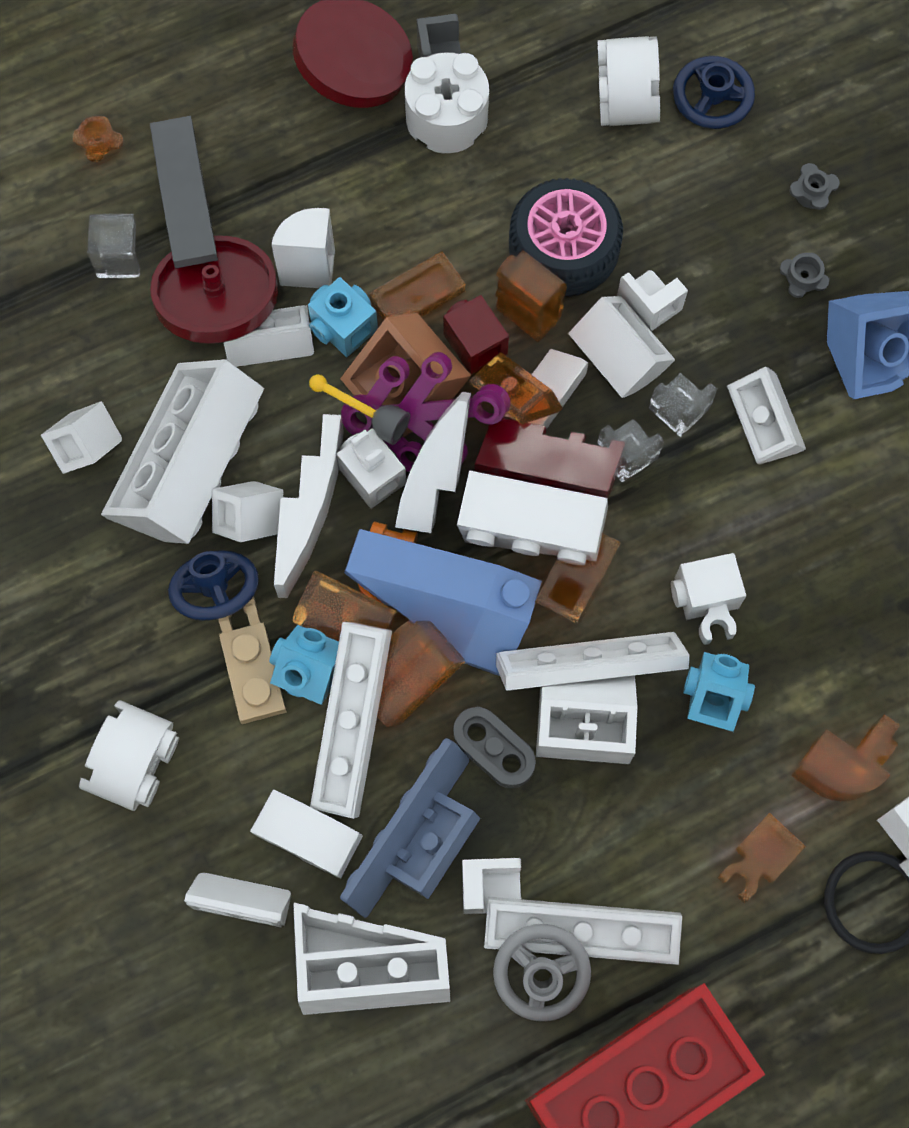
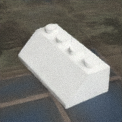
[101,359,264,544]

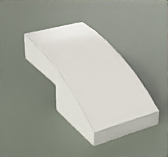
[250,789,363,879]

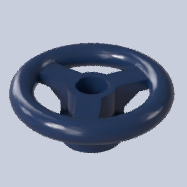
[673,56,755,129]
[168,550,259,621]

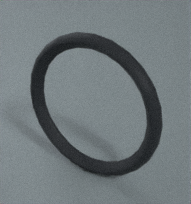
[824,851,909,954]

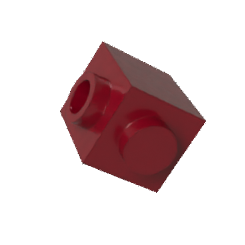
[443,295,509,375]

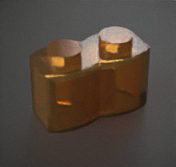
[495,250,567,342]

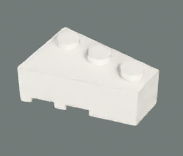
[457,470,608,565]
[294,903,450,1015]

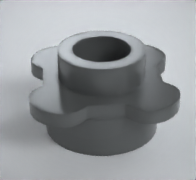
[789,163,840,210]
[780,253,829,298]

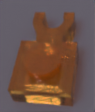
[717,813,806,903]

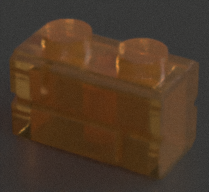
[377,620,465,727]

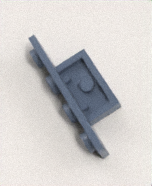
[340,738,481,918]

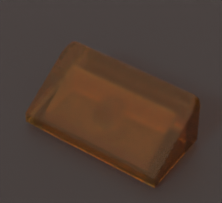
[469,352,563,424]
[292,570,397,641]

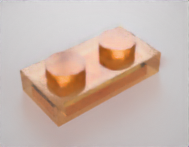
[369,251,466,320]

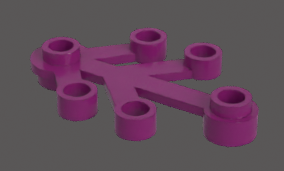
[341,352,510,472]

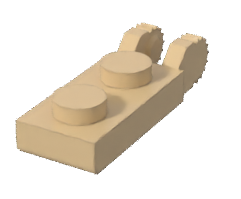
[218,596,287,724]

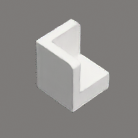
[617,270,688,331]
[41,401,122,474]
[212,481,283,542]
[462,858,521,914]

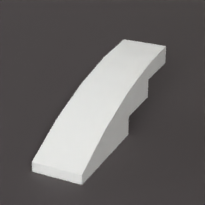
[274,414,344,598]

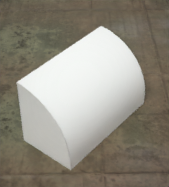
[272,208,335,288]
[568,296,675,398]

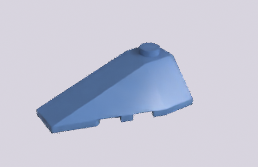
[827,291,909,399]
[344,529,542,676]

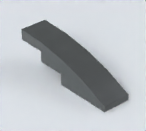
[150,116,218,268]

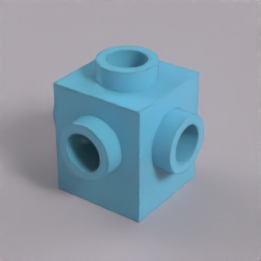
[308,277,378,357]
[269,625,339,705]
[683,652,755,732]

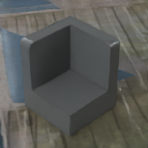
[417,14,461,58]

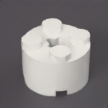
[598,36,660,126]
[405,53,489,153]
[79,700,179,811]

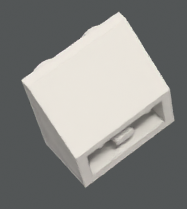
[536,675,637,764]

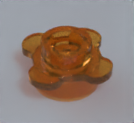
[73,116,123,162]

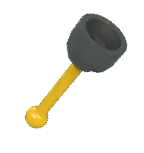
[309,374,410,445]

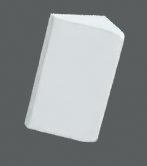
[224,305,314,367]
[503,349,588,429]
[727,366,806,465]
[184,873,291,927]

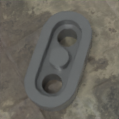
[453,707,536,788]

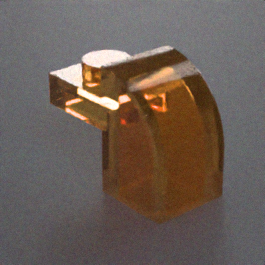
[535,533,621,624]
[791,714,900,801]

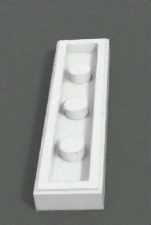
[310,622,392,819]
[496,632,689,691]
[484,897,682,965]

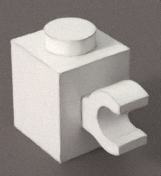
[336,428,406,509]
[671,553,746,645]

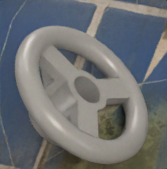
[493,924,591,1021]

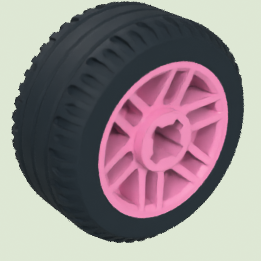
[509,178,623,297]

